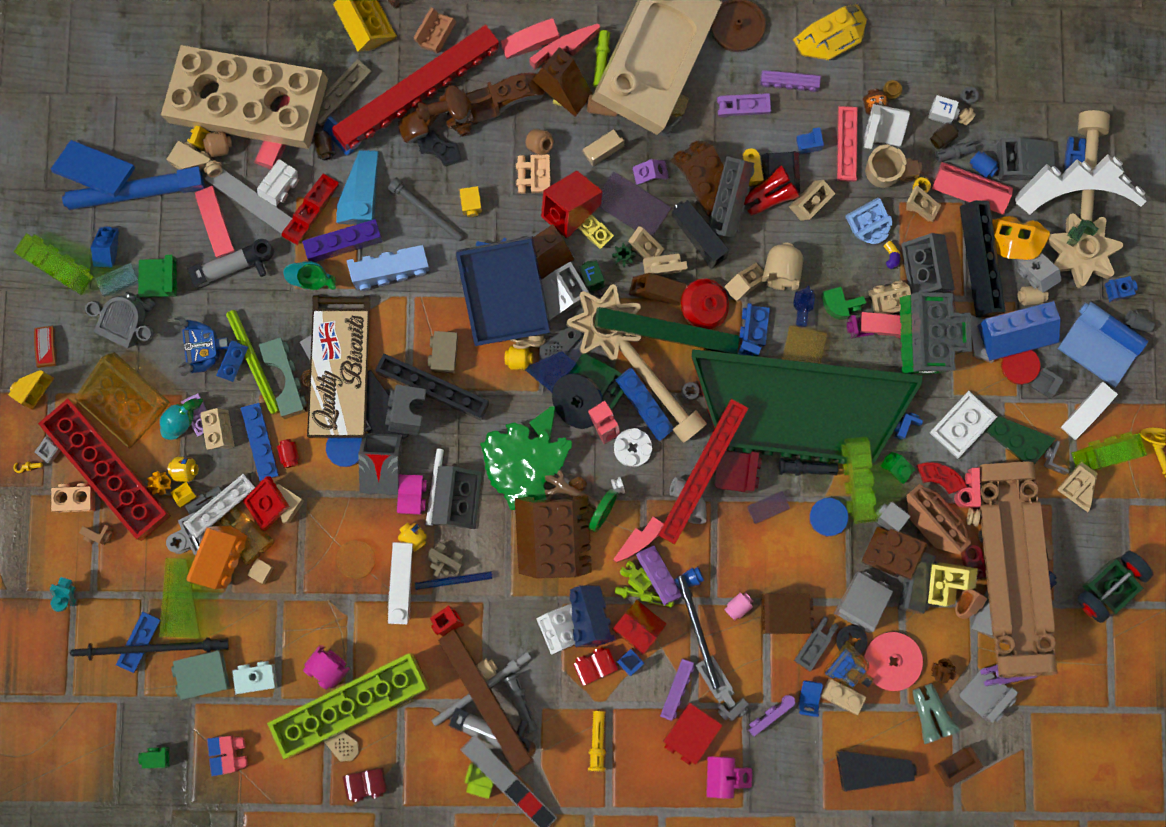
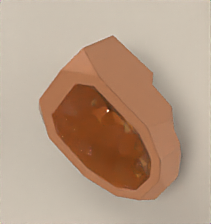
[955,589,987,619]

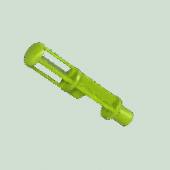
[615,587,674,608]

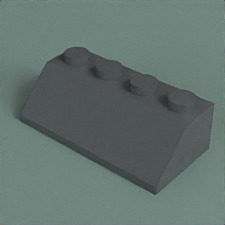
[709,156,754,237]

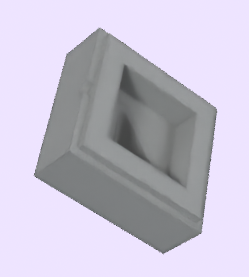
[35,437,61,464]

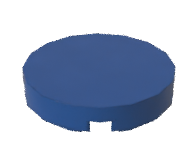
[326,438,362,467]
[809,498,848,536]

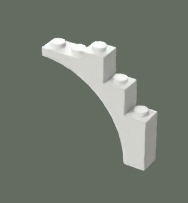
[1015,154,1147,214]

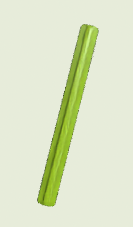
[226,310,279,414]

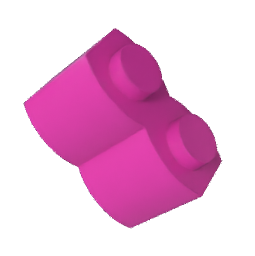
[397,474,427,515]

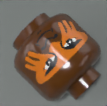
[863,88,889,115]

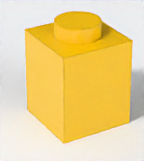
[459,186,482,217]

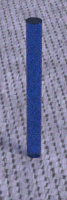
[415,571,493,590]

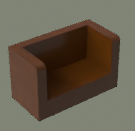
[934,746,983,787]

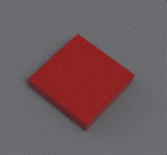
[243,476,290,531]

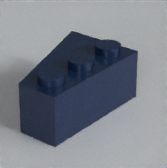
[570,585,616,647]

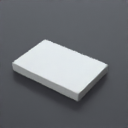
[929,391,997,459]

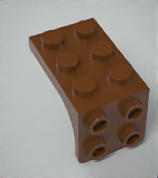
[671,140,724,216]

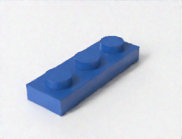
[116,611,161,673]

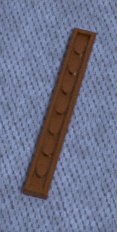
[438,629,533,772]

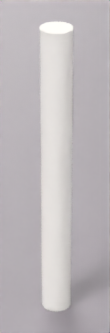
[425,449,444,526]

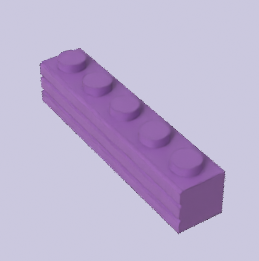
[760,70,821,92]
[660,659,695,721]

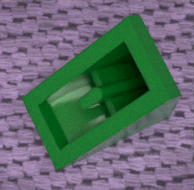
[529,406,555,443]

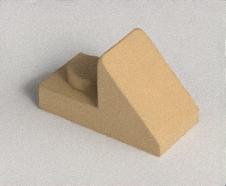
[906,186,941,222]
[628,226,664,258]

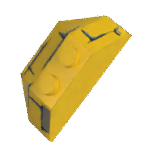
[793,4,867,60]

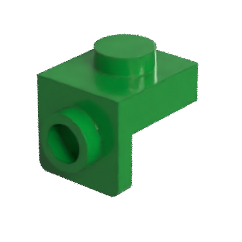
[881,452,916,484]

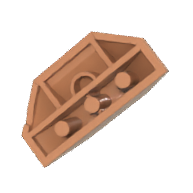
[907,484,971,554]

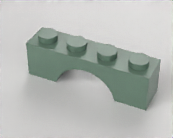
[259,337,307,419]

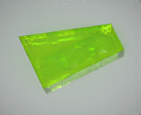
[1071,432,1147,470]

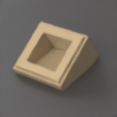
[248,558,274,584]

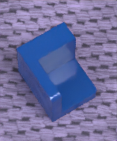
[796,127,824,154]
[617,649,644,676]

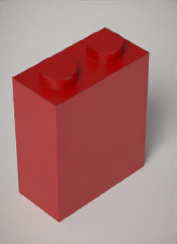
[662,703,722,765]

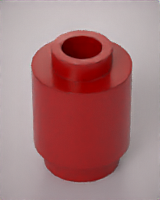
[277,439,300,468]

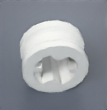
[611,477,625,494]

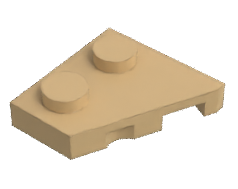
[1058,462,1098,512]

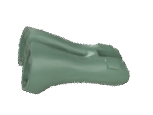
[913,683,960,744]

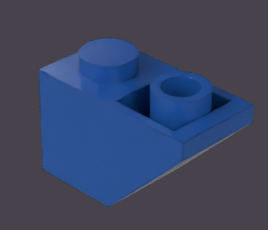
[91,226,119,267]

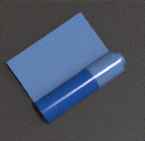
[1057,302,1148,388]

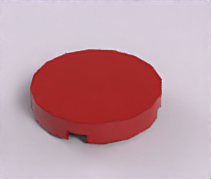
[1001,350,1041,385]

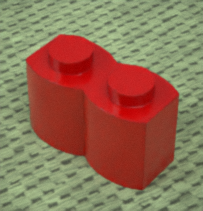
[573,647,618,687]

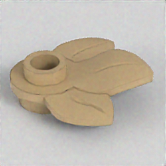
[511,334,546,349]

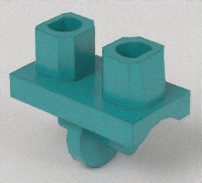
[50,577,76,612]

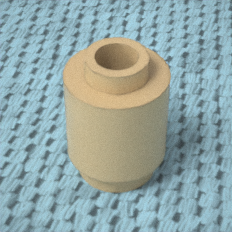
[1018,286,1048,306]
[476,658,498,681]

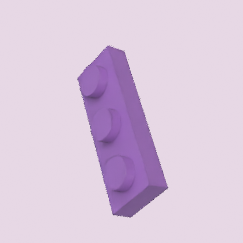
[636,546,681,605]

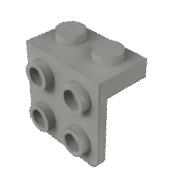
[959,668,1018,723]

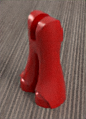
[744,165,800,216]

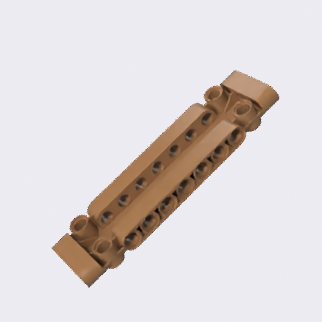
[977,462,1057,678]

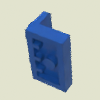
[739,303,770,346]

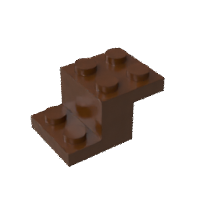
[861,527,928,580]

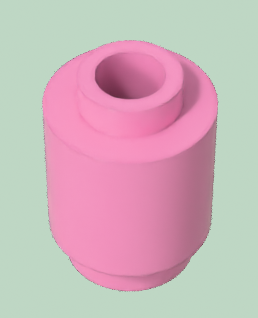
[724,592,753,621]

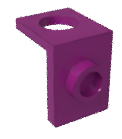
[846,315,874,339]

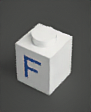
[929,95,960,124]

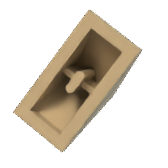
[276,484,304,524]

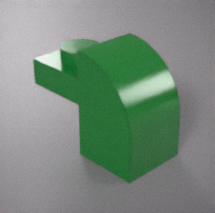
[821,287,866,320]

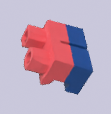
[207,736,248,776]

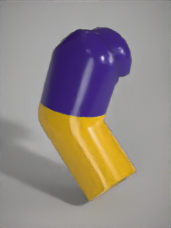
[884,240,901,269]

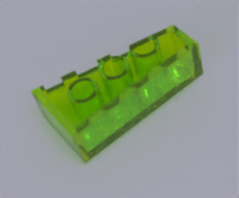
[841,437,878,524]

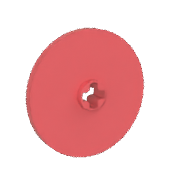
[864,632,923,691]

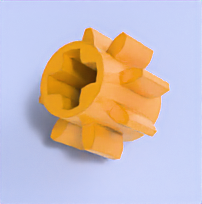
[147,471,171,496]

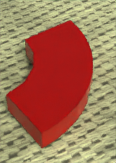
[916,462,967,495]

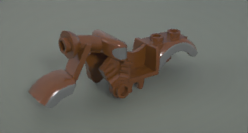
[398,73,544,143]

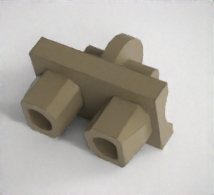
[427,543,463,578]

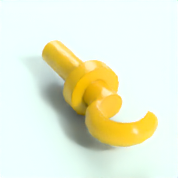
[14,461,43,473]

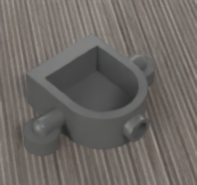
[85,292,154,348]

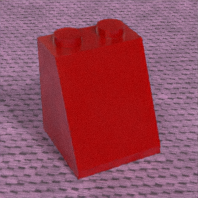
[541,171,603,238]
[613,600,667,654]

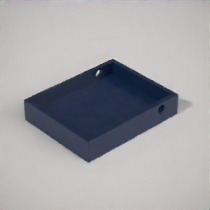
[455,236,551,346]

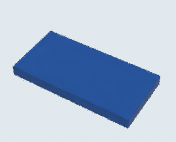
[51,140,135,198]

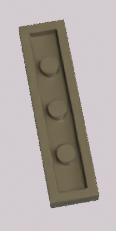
[316,59,372,127]

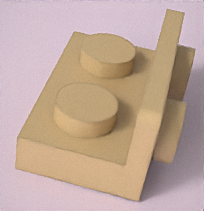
[643,254,688,276]
[868,281,911,314]
[201,408,235,450]

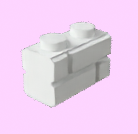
[257,160,299,206]

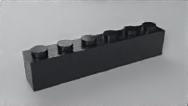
[959,200,1006,317]
[375,353,489,421]

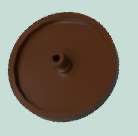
[711,0,765,52]

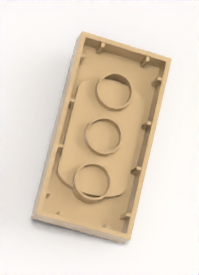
[591,0,722,135]

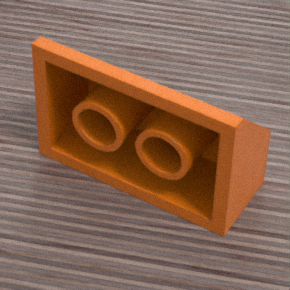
[186,525,248,589]

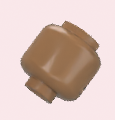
[526,129,554,155]
[203,131,232,157]

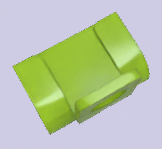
[465,759,500,799]

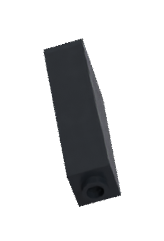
[672,200,729,269]
[836,750,917,791]

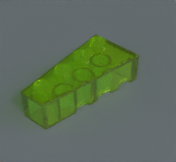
[13,233,94,295]
[159,558,201,639]

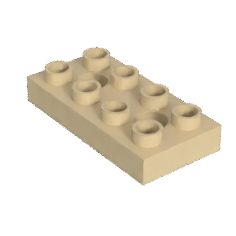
[161,45,328,149]

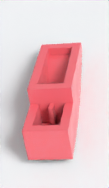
[501,18,559,59]
[588,401,620,444]
[613,517,663,563]

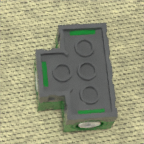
[899,292,972,374]

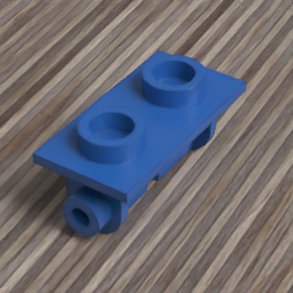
[216,340,248,382]

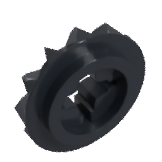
[836,625,868,657]

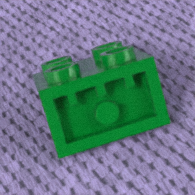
[138,255,177,297]

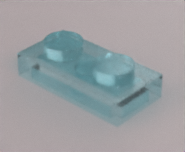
[95,263,138,297]

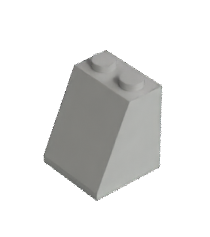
[834,571,893,633]

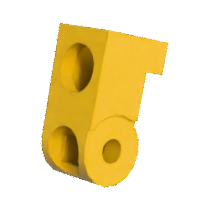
[742,148,763,187]

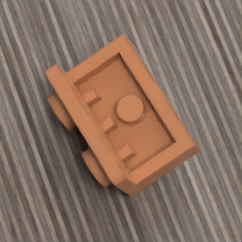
[414,8,456,54]

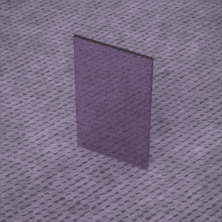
[599,172,671,237]

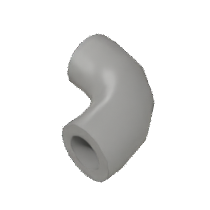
[669,477,707,524]

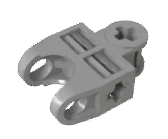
[166,511,206,556]

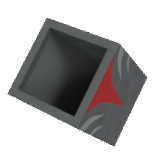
[358,433,402,495]

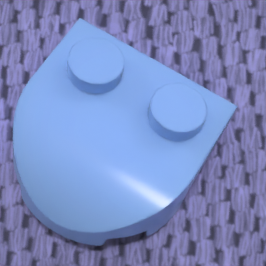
[845,198,892,244]

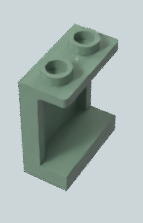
[171,651,230,700]

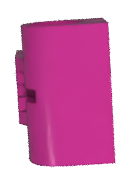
[707,757,752,798]

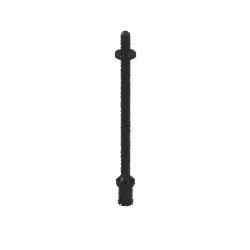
[70,637,229,661]

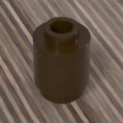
[930,122,959,150]
[313,131,336,161]

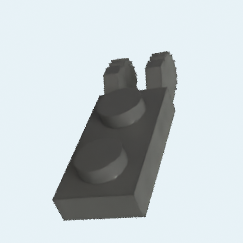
[793,616,838,672]

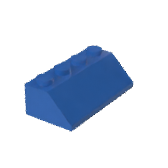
[977,301,1060,361]

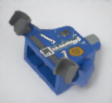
[174,316,229,376]

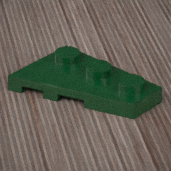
[985,416,1056,465]

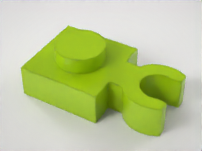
[620,561,652,595]

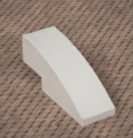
[1060,382,1118,440]

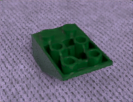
[569,354,624,412]

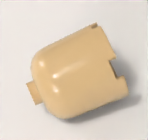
[865,144,907,188]
[762,243,803,290]

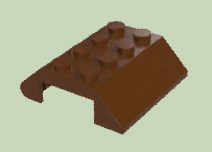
[515,495,592,579]

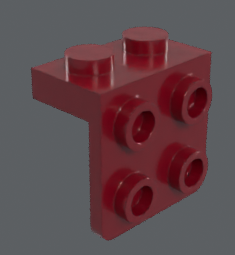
[715,451,762,493]

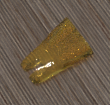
[219,507,275,566]

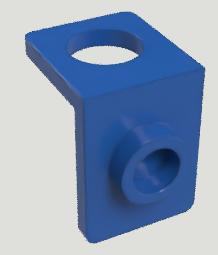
[799,680,823,717]

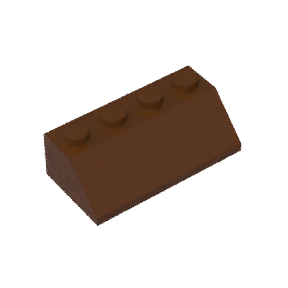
[533,224,574,280]

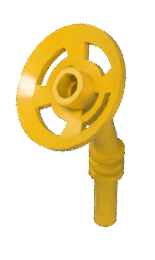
[1140,428,1166,478]

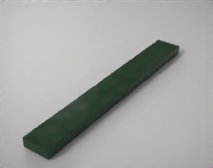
[594,307,739,354]

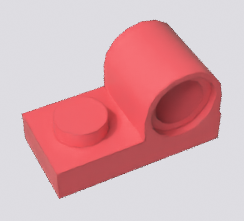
[954,468,981,508]

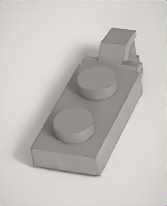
[695,655,736,709]

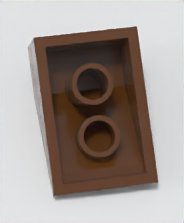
[532,47,593,117]

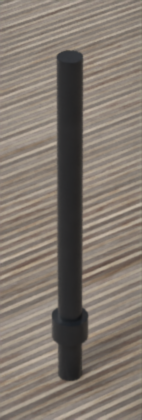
[677,575,720,690]

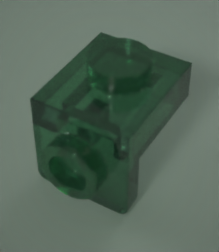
[1067,219,1099,247]

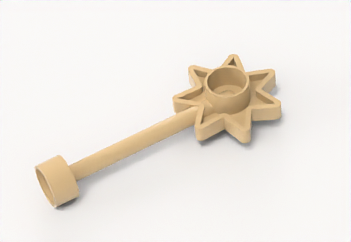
[1047,110,1123,288]
[567,284,707,443]

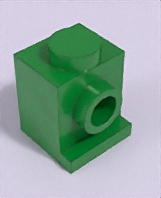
[138,747,170,769]

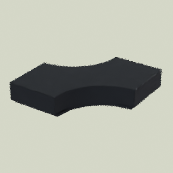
[417,130,462,167]

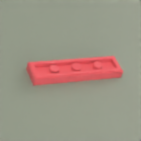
[837,107,858,182]

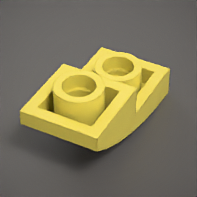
[578,214,614,249]

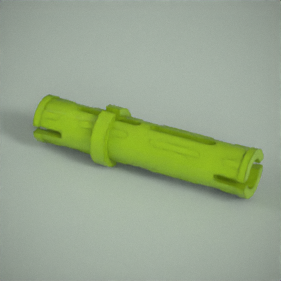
[593,30,611,87]

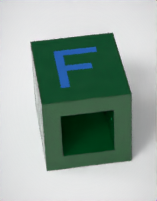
[579,260,605,293]

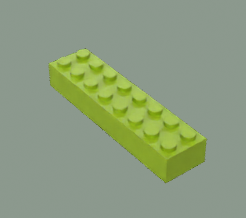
[267,653,429,759]

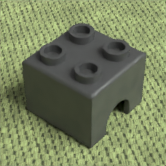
[385,385,426,436]

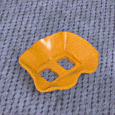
[992,216,1050,260]

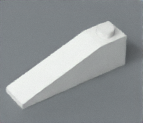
[388,542,412,624]

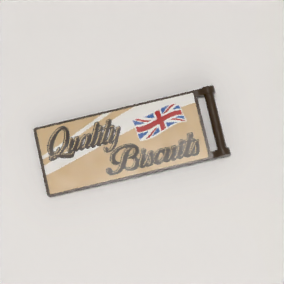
[307,295,371,438]

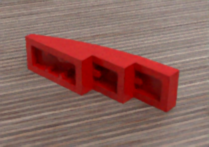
[281,173,339,245]

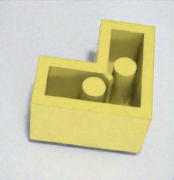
[928,563,978,606]

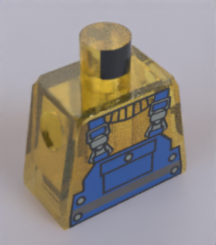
[824,641,874,689]

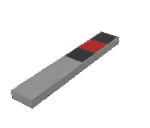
[460,735,557,827]

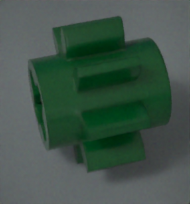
[612,243,636,268]

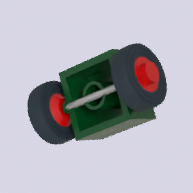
[1077,550,1154,623]

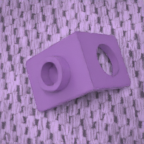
[633,159,668,185]

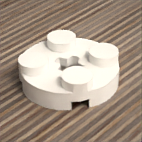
[614,428,652,467]

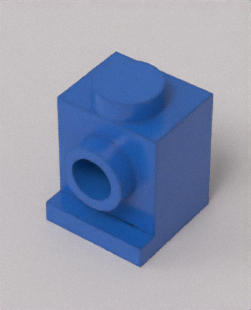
[1105,276,1137,302]

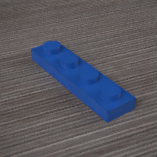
[616,368,674,441]
[241,403,280,481]

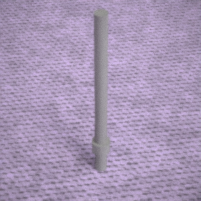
[431,652,531,726]

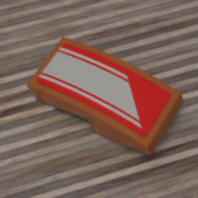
[34,326,57,368]

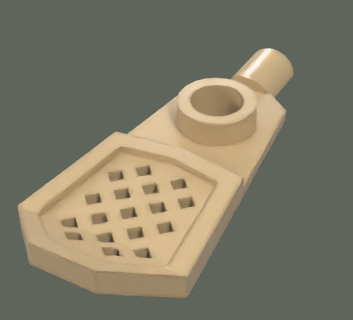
[324,732,359,761]

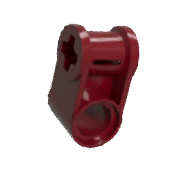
[961,545,987,580]

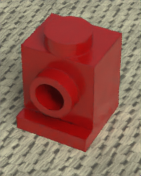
[430,605,464,636]

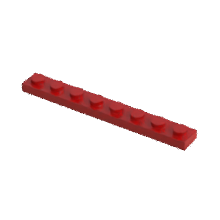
[658,399,748,545]

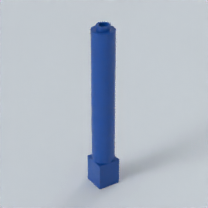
[62,166,205,210]

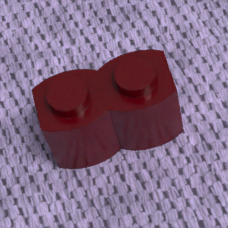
[343,767,387,803]

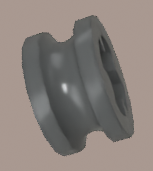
[960,87,979,105]
[681,382,699,400]

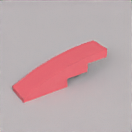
[530,24,600,69]
[195,186,235,258]
[860,312,901,338]

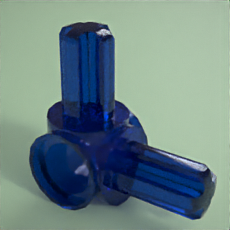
[793,286,815,328]

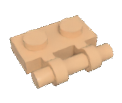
[516,154,550,194]

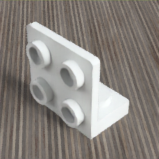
[864,104,910,149]
[536,604,575,655]

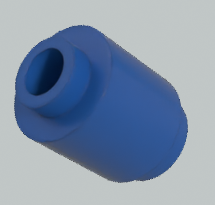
[970,151,999,178]

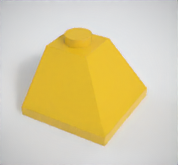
[8,370,54,410]

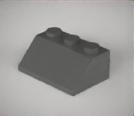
[901,233,955,294]
[431,466,482,529]
[898,552,937,614]

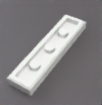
[183,474,255,538]

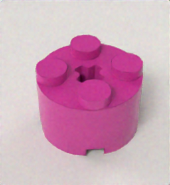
[303,645,350,690]

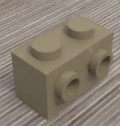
[428,331,458,374]

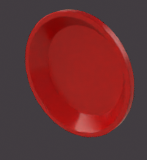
[681,279,729,330]

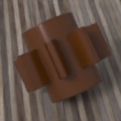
[931,659,956,684]

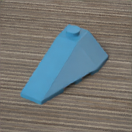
[336,151,378,225]

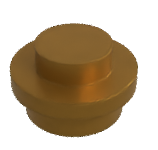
[883,80,902,99]

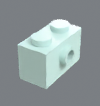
[233,661,278,694]

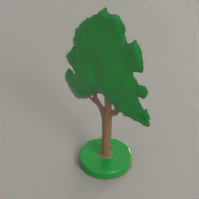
[480,422,618,532]

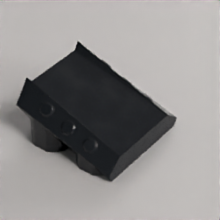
[761,151,800,195]

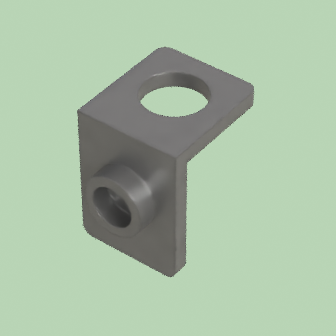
[1044,441,1070,475]

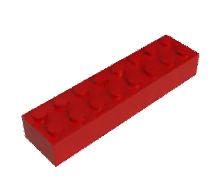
[38,398,171,541]

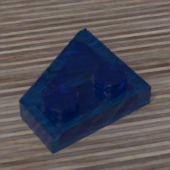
[525,351,577,392]

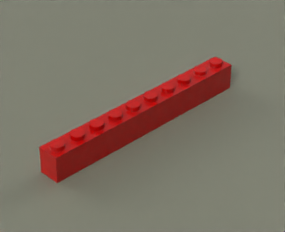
[332,24,499,151]

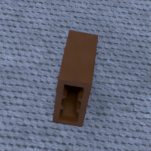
[629,273,688,305]

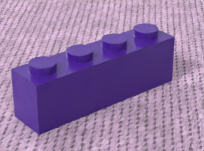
[302,219,383,262]

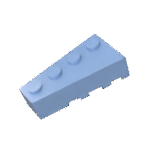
[347,245,430,291]

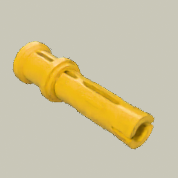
[588,711,606,771]

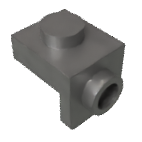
[717,698,748,721]

